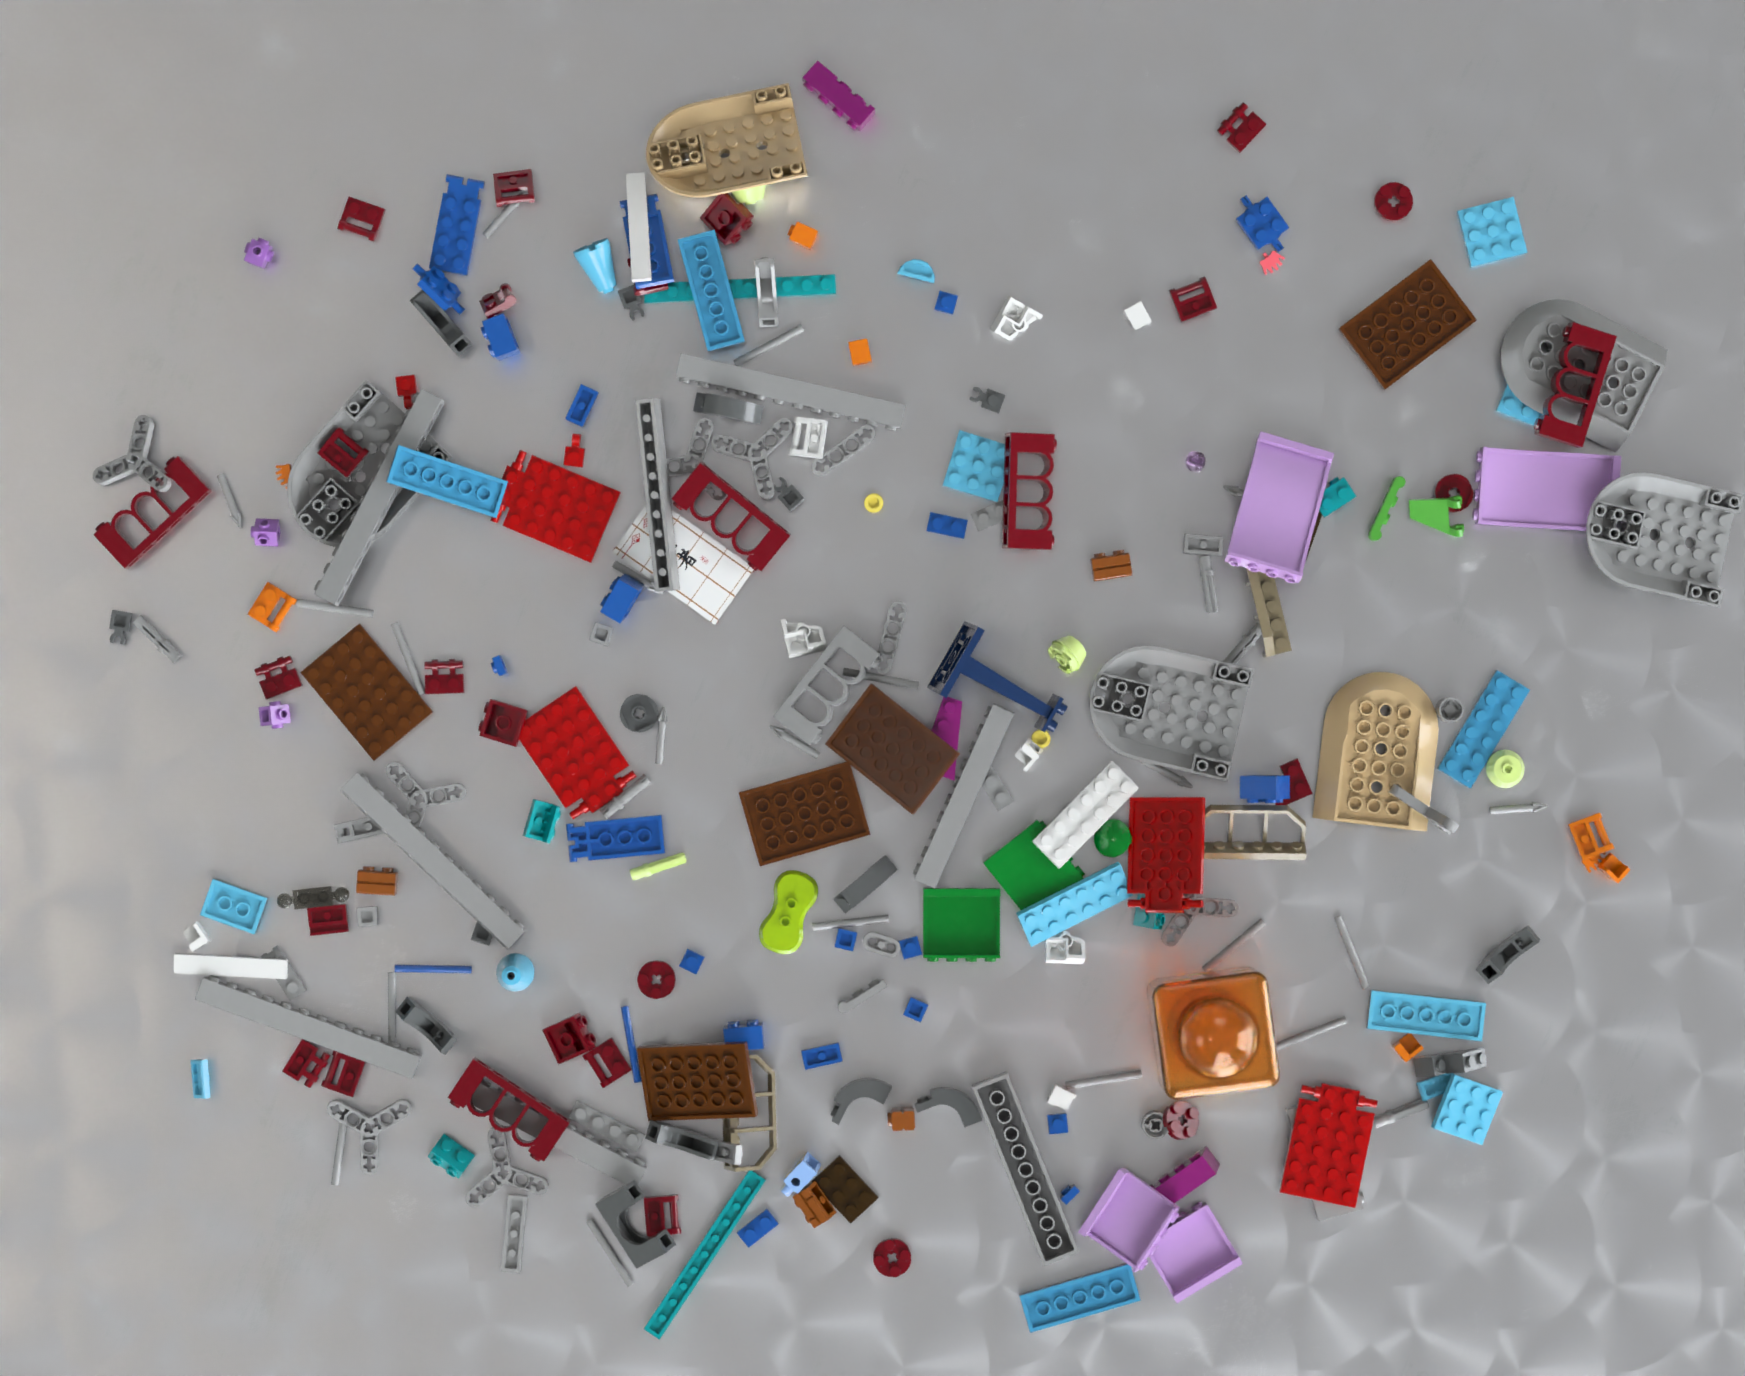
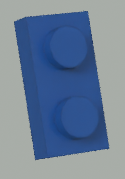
[565,384,599,427]
[926,512,968,539]
[801,1042,843,1070]
[737,1209,779,1248]

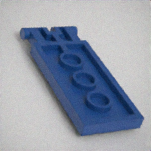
[429,174,485,276]
[620,194,674,289]
[566,815,665,862]

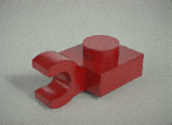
[395,375,417,409]
[563,434,585,468]

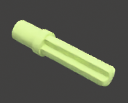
[630,852,687,880]

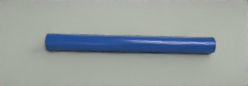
[395,965,472,973]
[621,1006,642,1083]

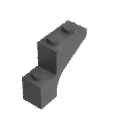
[410,290,473,357]
[1413,1048,1487,1077]
[645,1120,719,1160]

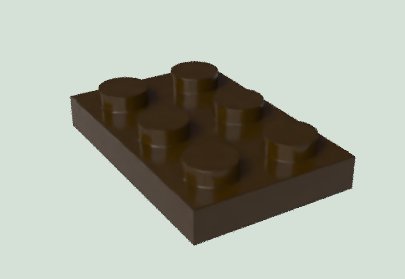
[811,1155,879,1224]

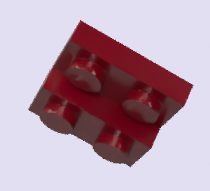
[700,193,754,245]
[478,699,528,747]
[542,1012,596,1065]

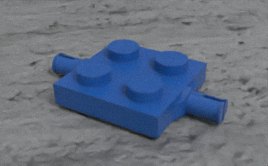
[1235,195,1289,252]
[413,263,465,315]

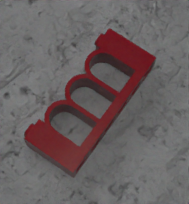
[1533,322,1617,448]
[1002,432,1057,550]
[93,456,212,569]
[671,462,791,571]
[447,1057,571,1162]

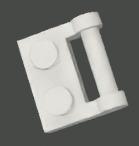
[788,416,828,459]

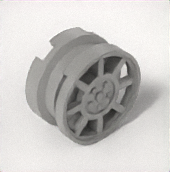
[1141,1110,1168,1139]

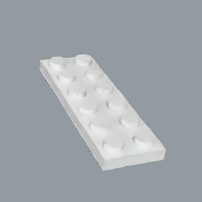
[1032,761,1139,869]

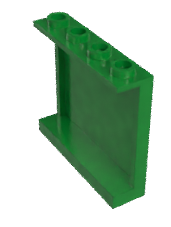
[983,819,1085,910]
[923,888,1000,962]

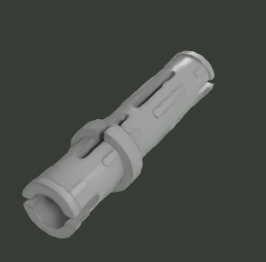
[132,615,182,663]
[1223,622,1262,664]
[600,774,651,820]

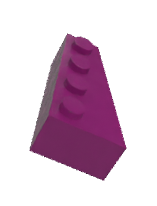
[802,61,875,131]
[931,697,962,780]
[1149,1146,1220,1203]

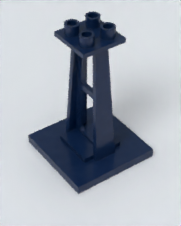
[927,621,1068,732]

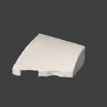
[990,296,1043,341]
[780,619,826,658]
[1045,930,1086,964]

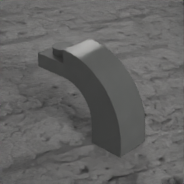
[693,392,764,425]
[833,855,898,914]
[1476,925,1540,984]
[395,997,457,1055]
[830,1078,892,1125]
[914,1087,982,1128]

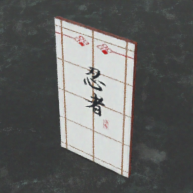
[613,505,754,625]

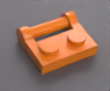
[247,582,297,632]
[1568,813,1615,861]

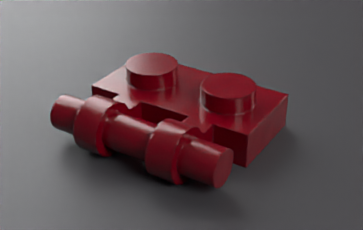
[1217,102,1266,153]
[254,656,303,700]
[424,659,464,694]
[282,1039,331,1088]

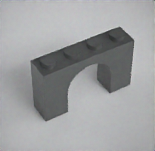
[595,1180,676,1269]

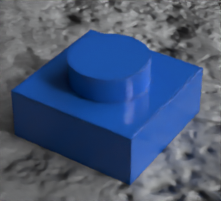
[934,291,958,315]
[491,655,508,676]
[835,928,857,951]
[899,936,922,959]
[679,949,705,974]
[903,997,928,1023]
[1047,1113,1068,1134]
[1060,1184,1080,1205]

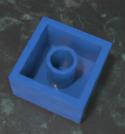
[480,313,521,361]
[600,574,644,623]
[1240,775,1290,803]
[723,1019,765,1050]

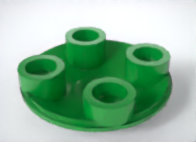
[1094,819,1132,858]

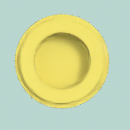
[864,493,883,513]
[1031,729,1050,748]

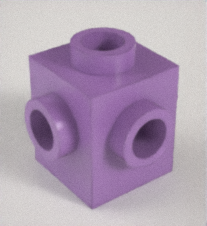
[244,238,274,269]
[251,518,281,546]
[258,701,291,729]

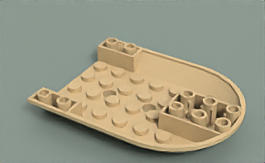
[646,83,808,198]
[1312,672,1439,831]

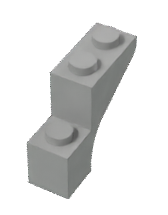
[755,257,779,327]

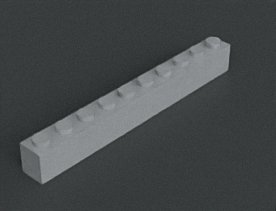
[635,398,680,592]
[913,704,1014,889]
[472,1079,647,1184]

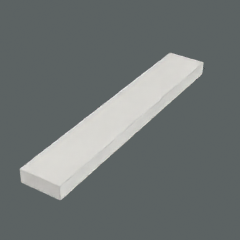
[626,172,652,282]
[173,953,288,979]

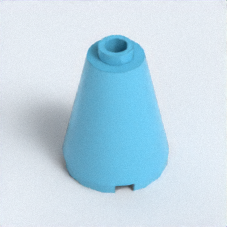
[573,238,617,294]
[496,953,534,992]

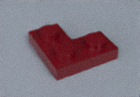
[1275,758,1313,805]

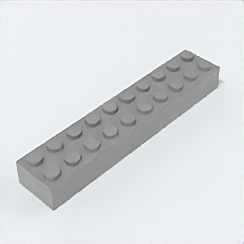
[972,1071,1079,1266]

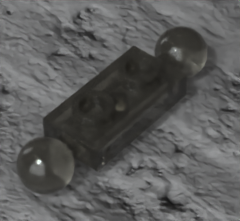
[277,886,349,910]

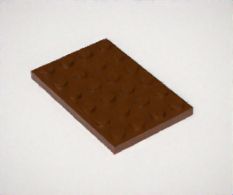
[1339,259,1477,390]
[300,623,433,761]
[825,683,960,815]
[739,762,871,866]
[637,1041,758,1121]

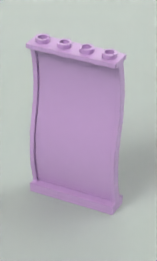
[1224,431,1334,583]
[1472,447,1621,531]

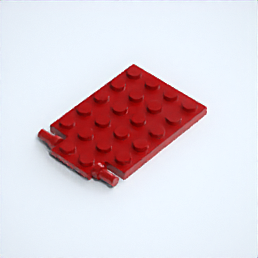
[490,450,621,563]
[519,686,637,819]
[1127,797,1205,913]
[1279,1083,1378,1208]

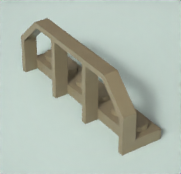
[1245,568,1292,657]
[1204,805,1307,860]
[722,1054,777,1172]

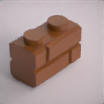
[1090,550,1132,582]
[356,866,398,896]
[887,1107,915,1131]
[792,1181,837,1228]

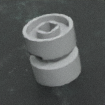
[1435,697,1464,722]

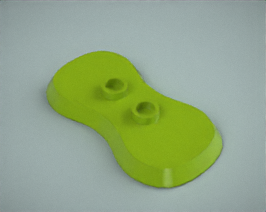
[759,870,818,954]

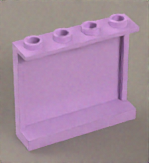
[1078,1167,1180,1273]
[1149,1202,1243,1303]

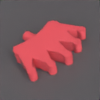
[1259,251,1285,275]

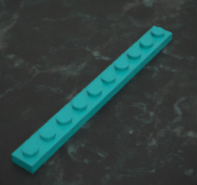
[644,274,836,304]
[644,1170,766,1340]

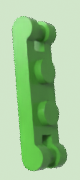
[1368,476,1406,541]

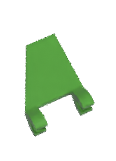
[1409,495,1464,537]

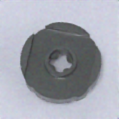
[620,694,658,732]

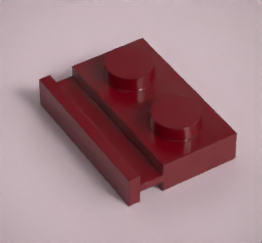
[307,904,349,936]

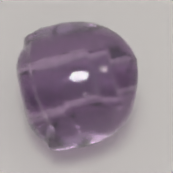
[1185,451,1206,472]

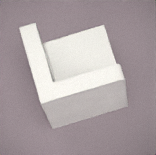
[1123,301,1152,330]
[1015,738,1043,771]
[183,921,211,952]
[1047,1084,1076,1110]

